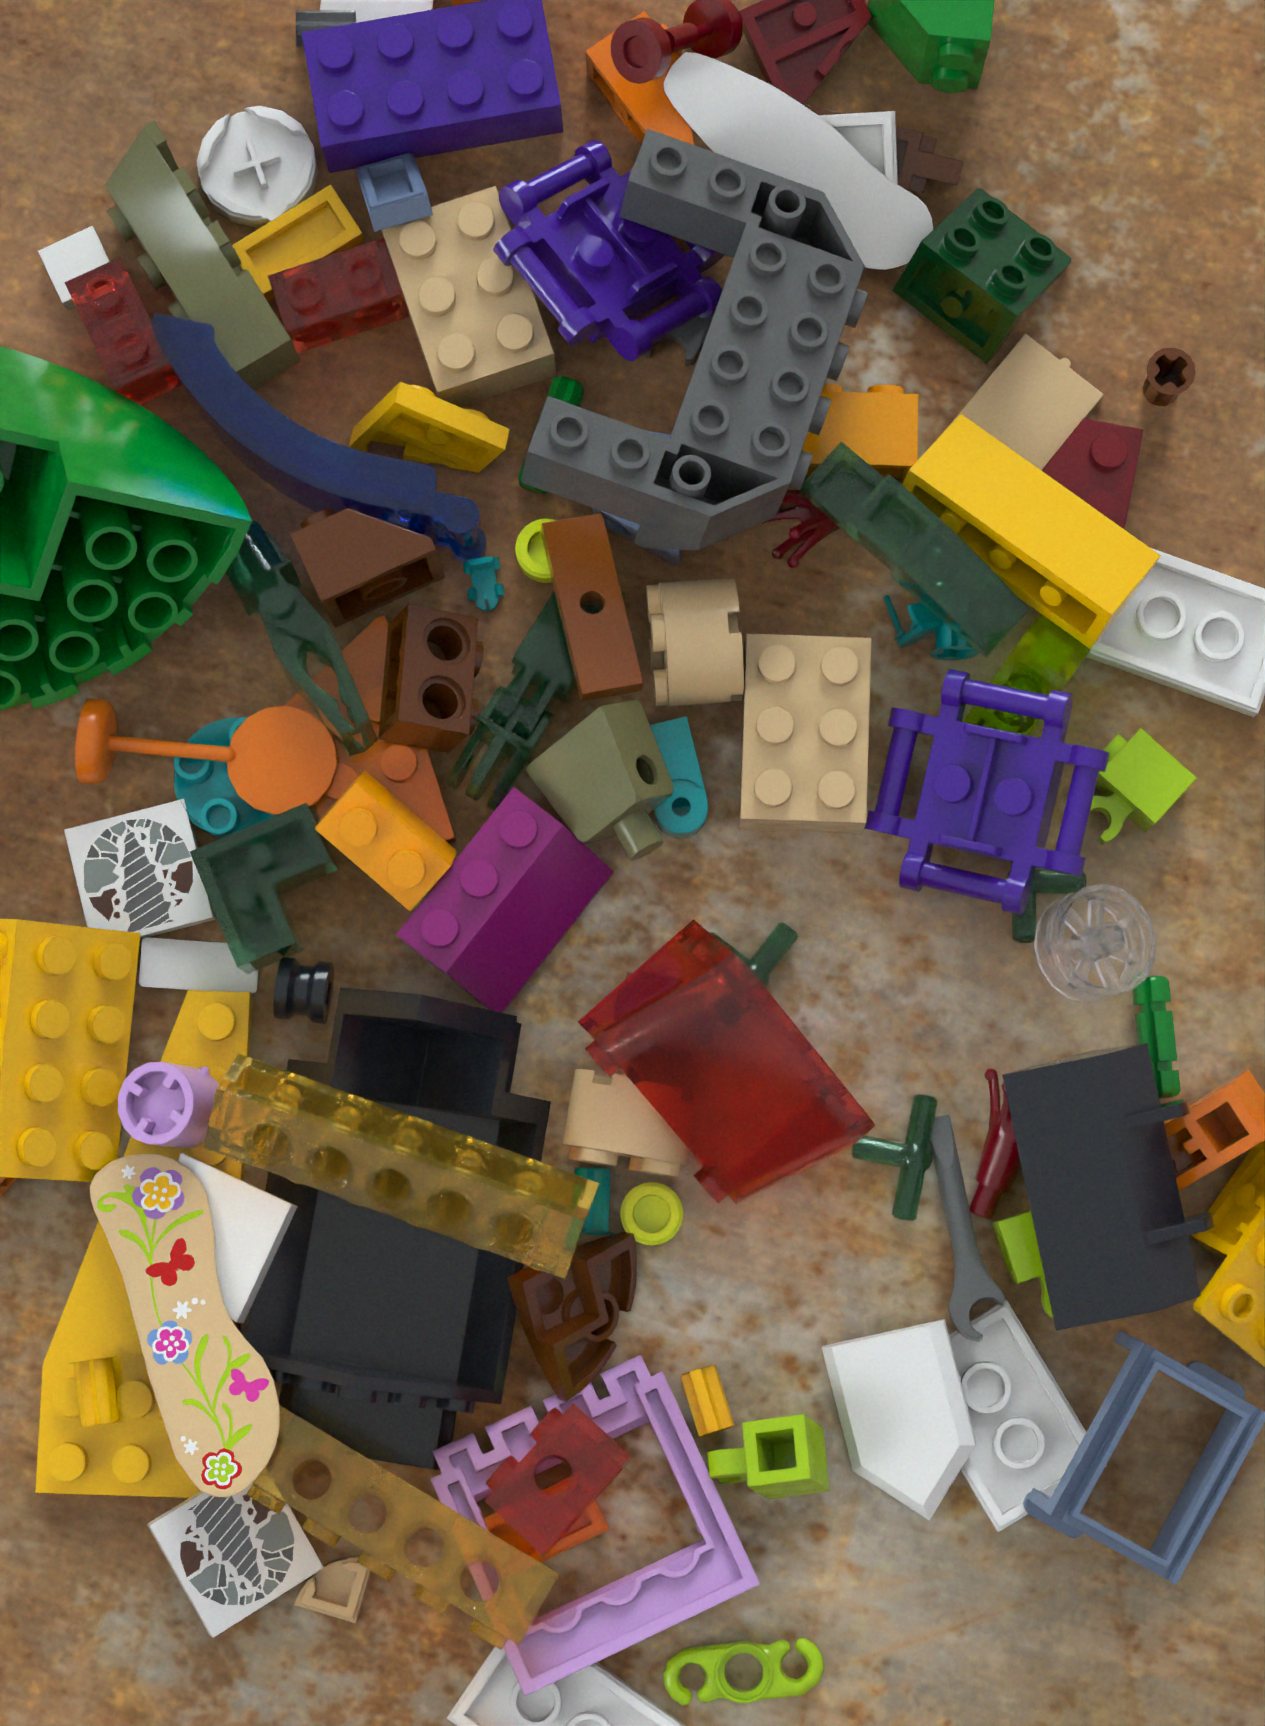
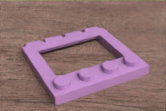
[430,1355,760,1696]

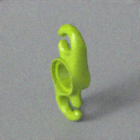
[663,1637,824,1706]

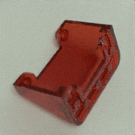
[578,919,875,1204]

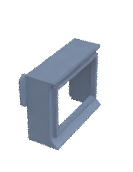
[1023,1330,1265,1585]

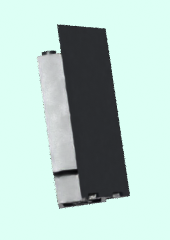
[240,988,551,1470]

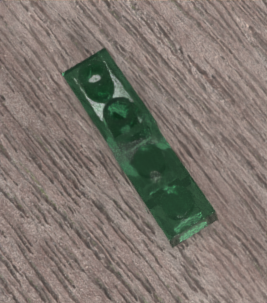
[800,441,1028,658]

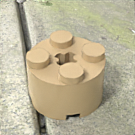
[646,577,744,707]
[562,1069,700,1177]

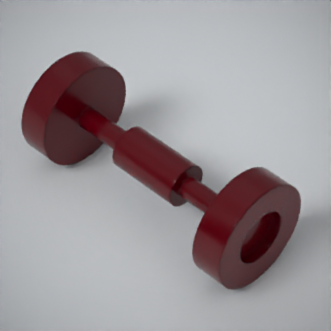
[611,0,743,84]

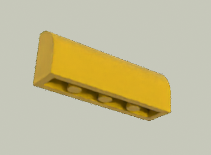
[892,414,1161,649]

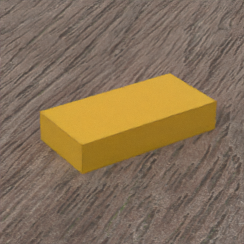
[232,184,365,301]

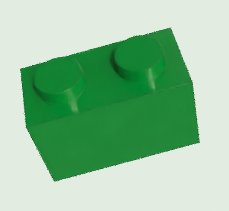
[867,0,995,93]

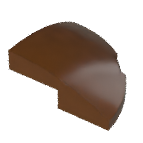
[507,1231,637,1402]

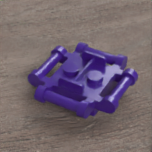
[493,140,725,361]
[864,669,1110,915]

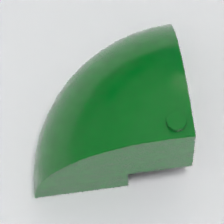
[0,346,252,711]

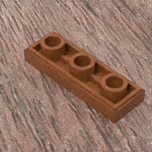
[541,513,644,702]

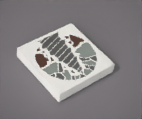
[64,799,216,939]
[147,1466,324,1638]

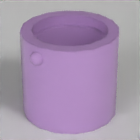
[118,1062,224,1148]

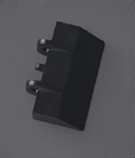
[1002,1043,1214,1331]

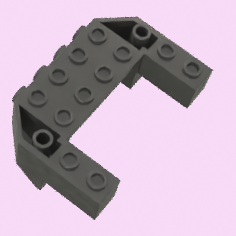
[521,129,868,551]

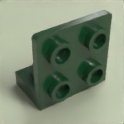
[892,188,1071,364]

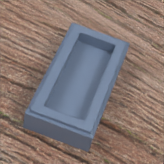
[356,153,433,232]

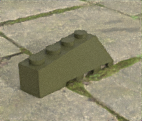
[105,120,300,399]

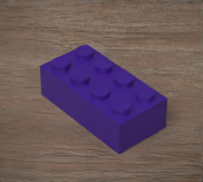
[301,0,563,173]

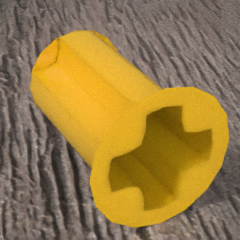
[69,1357,119,1427]
[680,1364,740,1439]

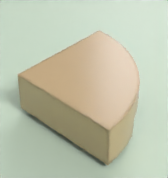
[294,1556,376,1623]

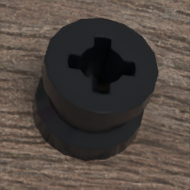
[273,957,334,1024]

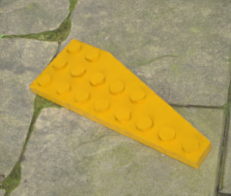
[35,990,253,1498]

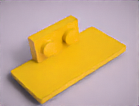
[1190,1140,1265,1368]

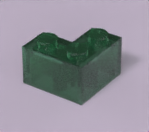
[190,803,338,974]

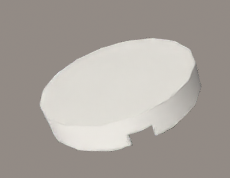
[197,106,318,228]

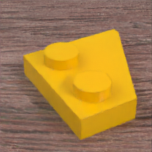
[348,381,510,473]

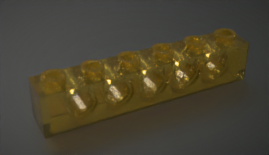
[203,1053,600,1279]
[246,1405,560,1650]

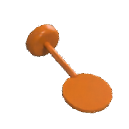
[75,698,338,816]

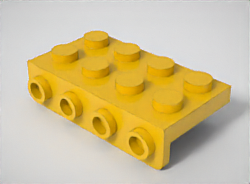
[0,919,141,1182]

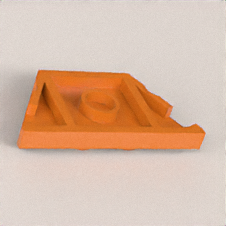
[284,615,457,843]

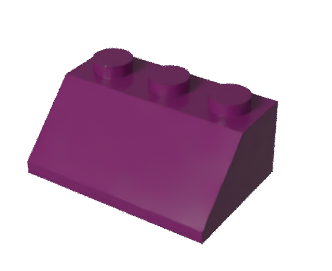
[396,787,614,1013]

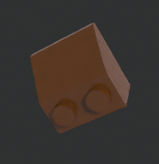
[290,508,445,628]

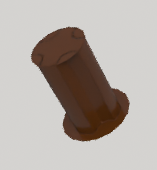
[1143,347,1196,406]

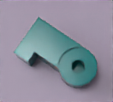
[650,716,708,839]

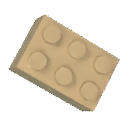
[381,186,557,407]
[739,634,871,834]

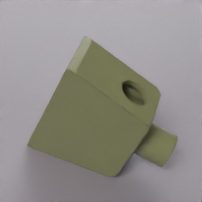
[525,699,674,861]

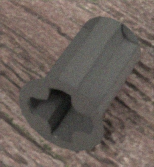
[296,10,356,48]

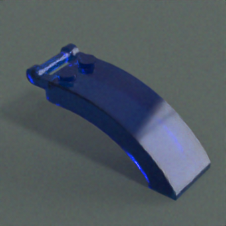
[151,313,487,562]

